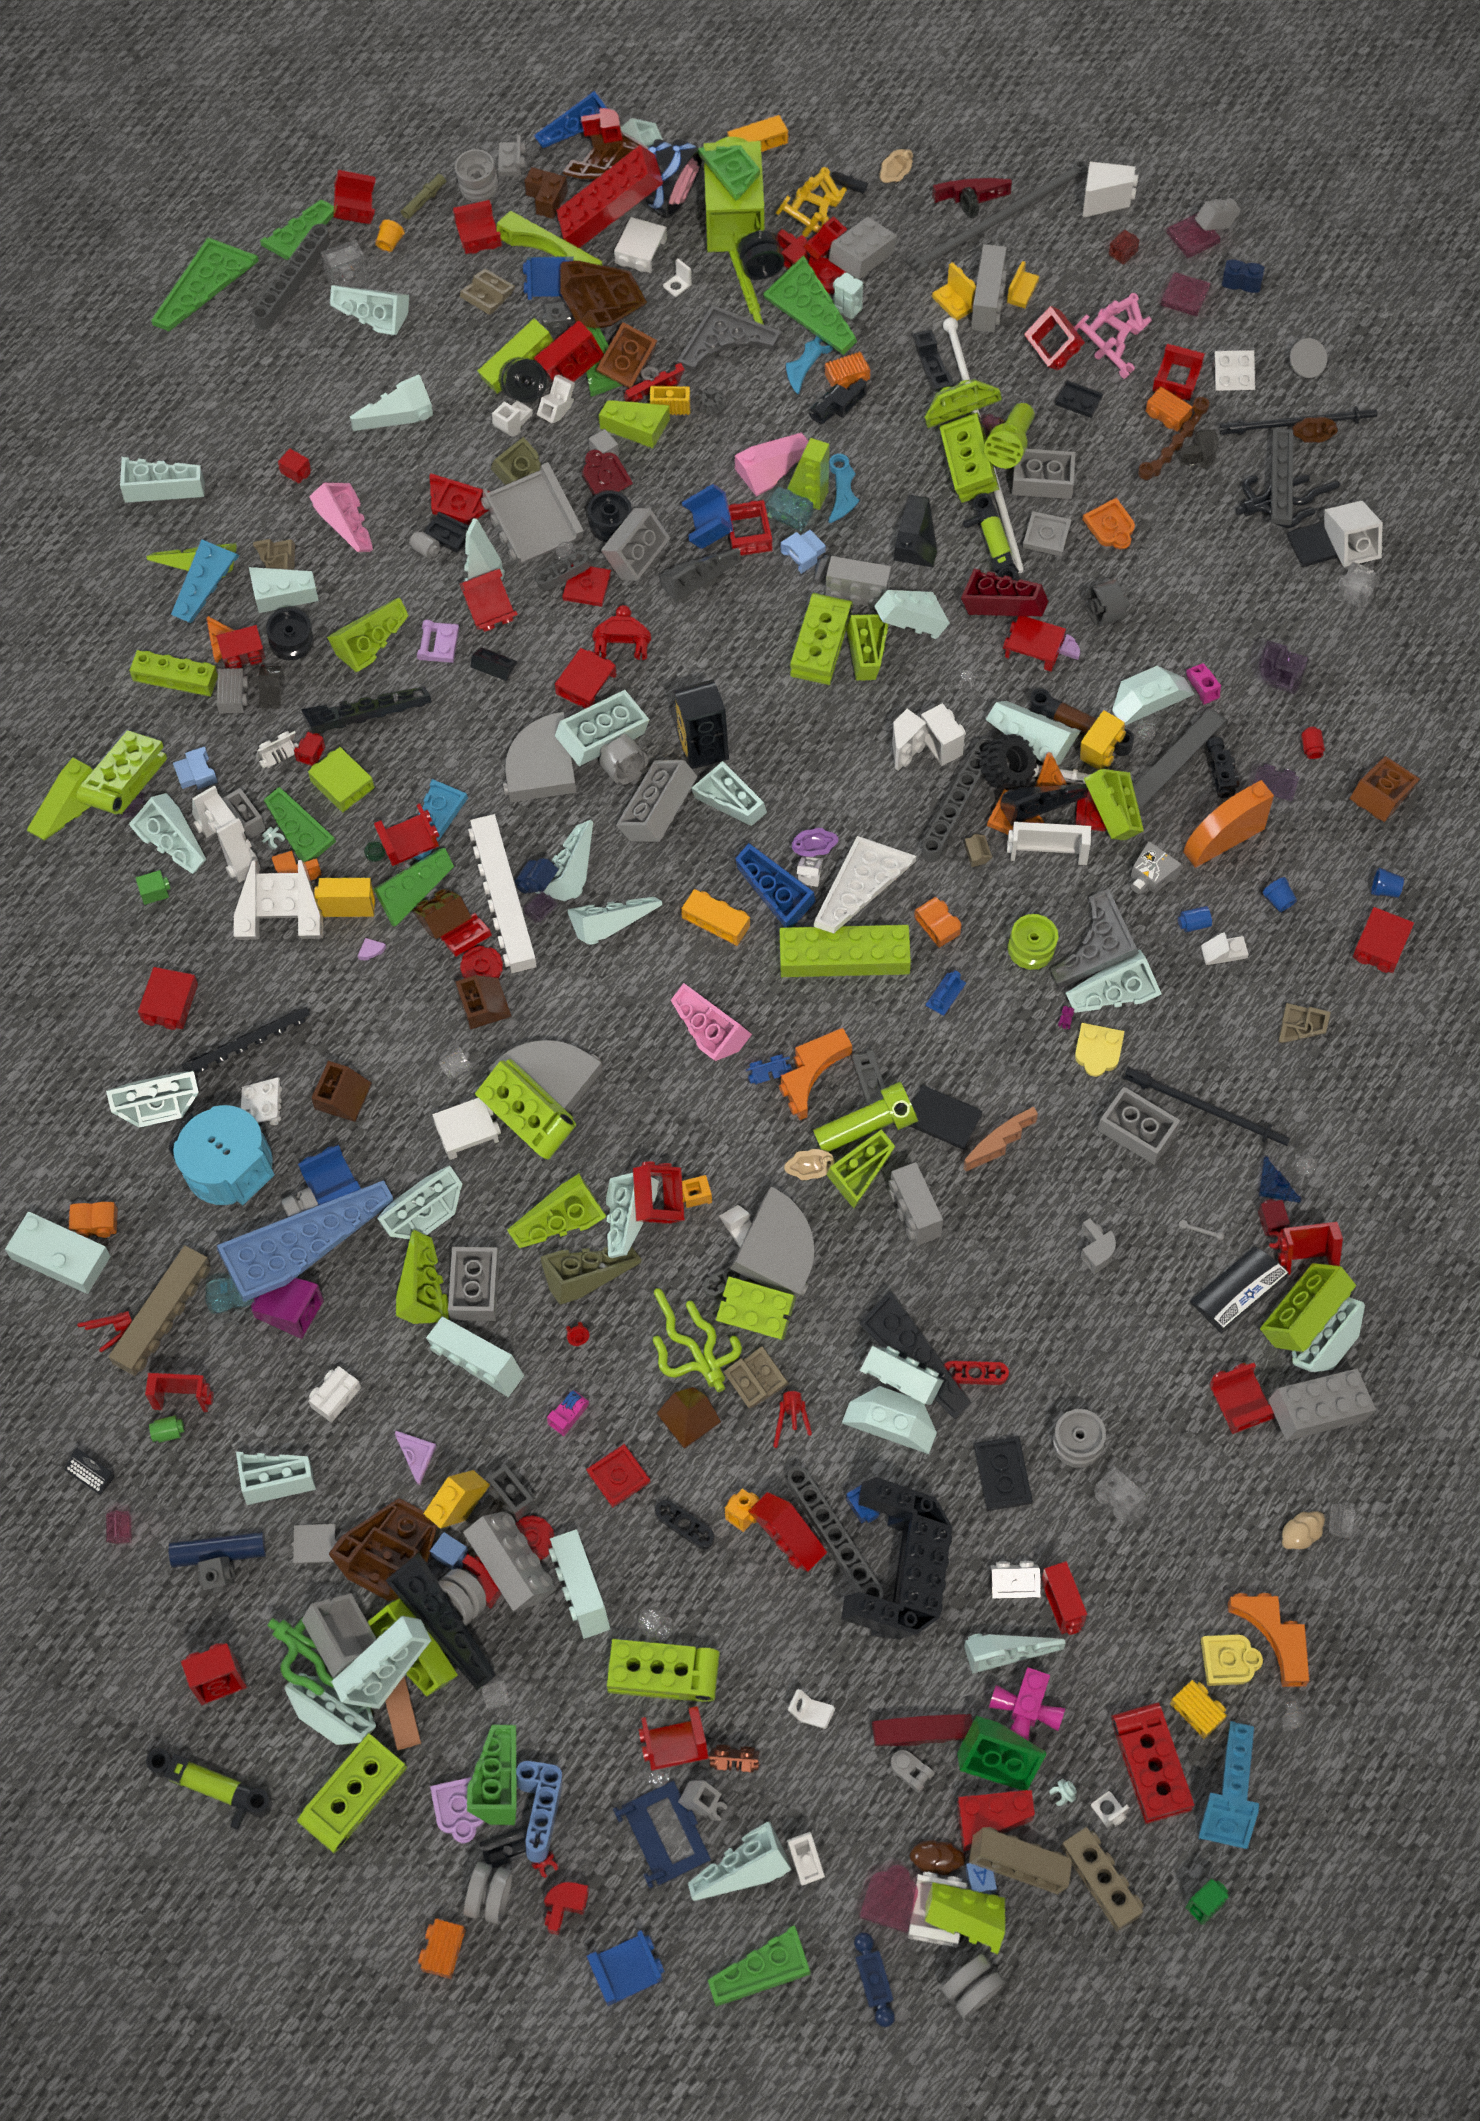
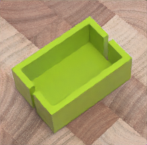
[716,1276,796,1340]

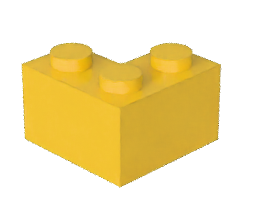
[1080,710,1126,770]

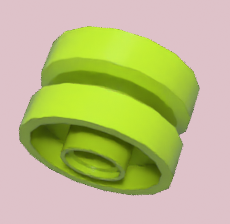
[1008,914,1059,970]

